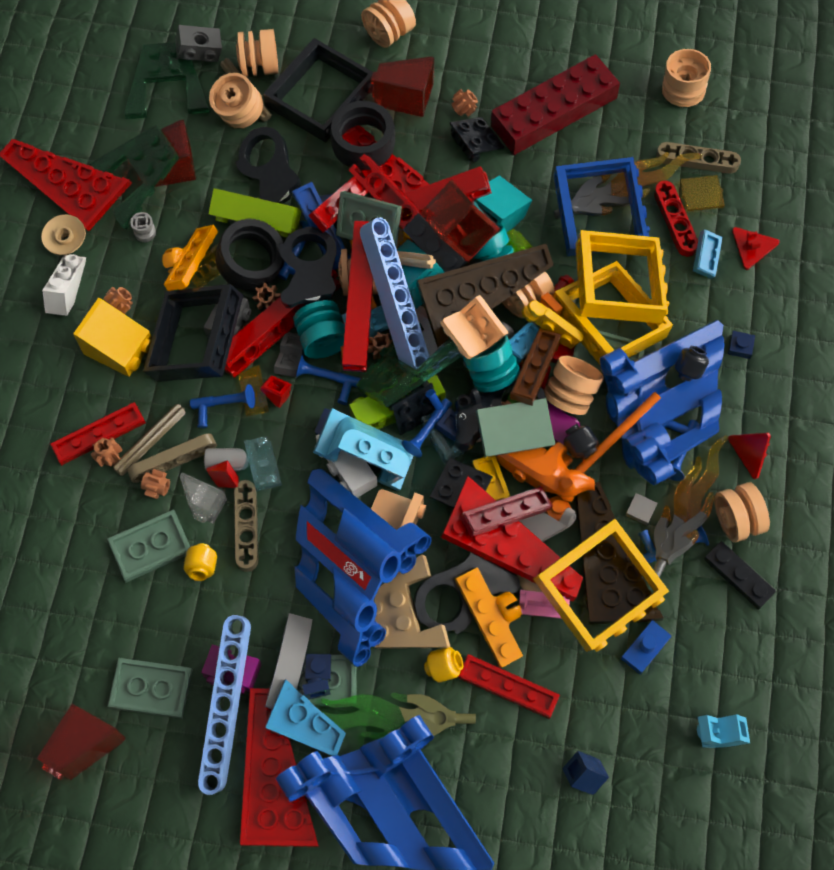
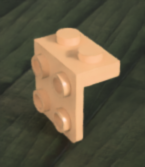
[440,295,508,359]
[371,489,426,530]

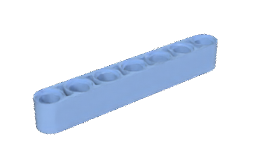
[360,218,431,377]
[198,615,251,795]

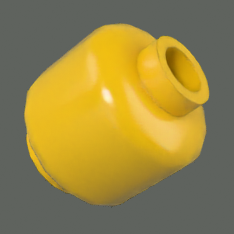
[183,543,217,581]
[424,647,463,682]

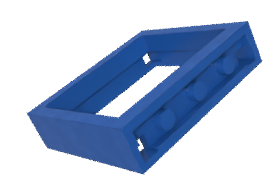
[553,157,650,257]

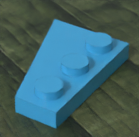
[264,679,346,756]

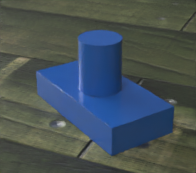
[621,620,672,675]

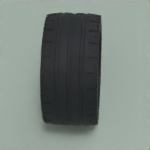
[330,101,395,170]
[215,219,284,291]

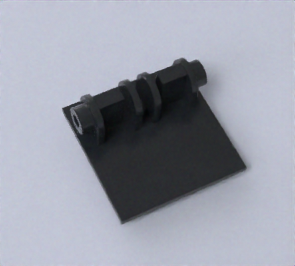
[450,117,504,162]
[386,380,435,436]
[430,458,493,508]

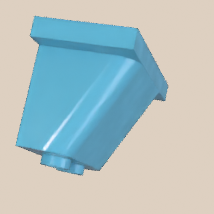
[313,408,413,491]

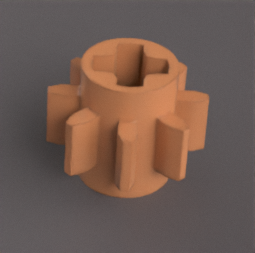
[452,89,478,117]
[252,283,281,310]
[103,287,133,314]
[368,332,394,361]
[91,438,123,467]
[141,469,170,499]

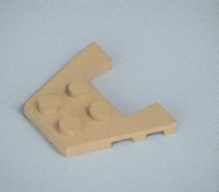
[373,554,450,649]

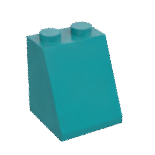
[458,176,532,235]
[388,239,444,309]

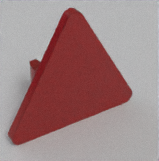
[732,227,780,270]
[728,432,771,479]

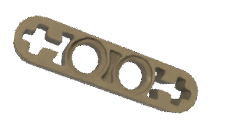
[656,142,741,174]
[127,433,217,483]
[234,480,258,572]

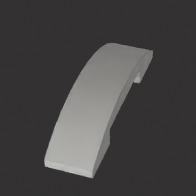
[265,613,313,709]

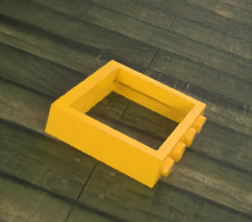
[575,230,670,324]
[553,261,673,365]
[533,519,669,652]

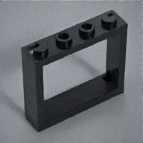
[263,38,376,143]
[143,284,244,382]

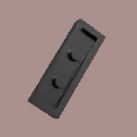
[403,213,467,272]
[704,541,776,610]

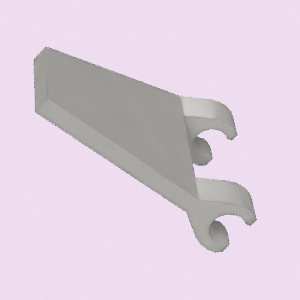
[520,508,577,542]

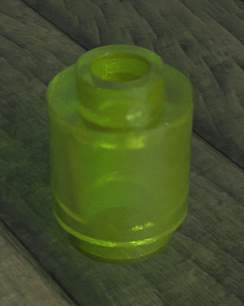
[506,229,533,253]

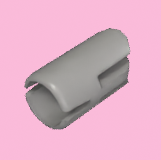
[204,448,249,471]

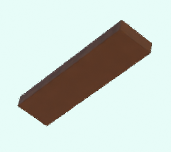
[510,328,561,406]

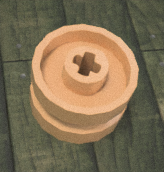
[209,73,264,128]
[714,482,770,543]

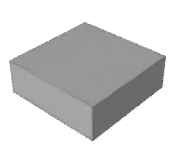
[625,493,658,526]

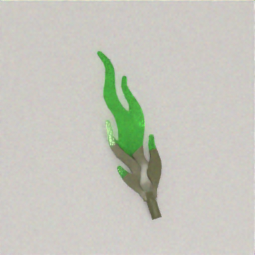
[320,693,476,739]

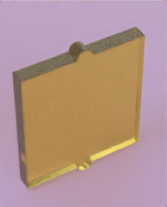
[680,175,725,212]

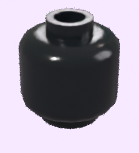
[675,345,709,382]
[563,424,599,461]

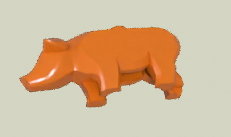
[496,442,595,502]

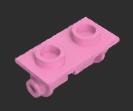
[519,590,570,619]

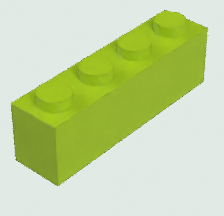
[208,188,301,237]
[349,369,446,430]

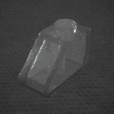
[180,473,227,524]

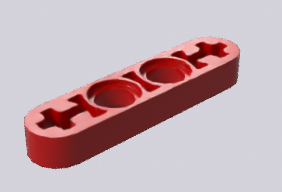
[654,181,698,257]

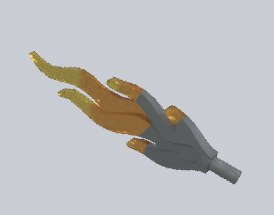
[553,152,702,219]
[653,435,729,578]

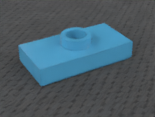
[693,229,723,279]
[509,322,539,364]

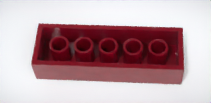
[490,54,620,155]

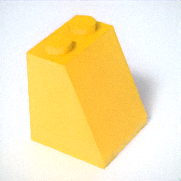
[73,298,152,377]

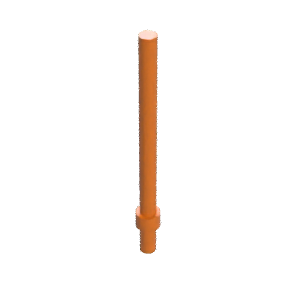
[571,392,661,473]

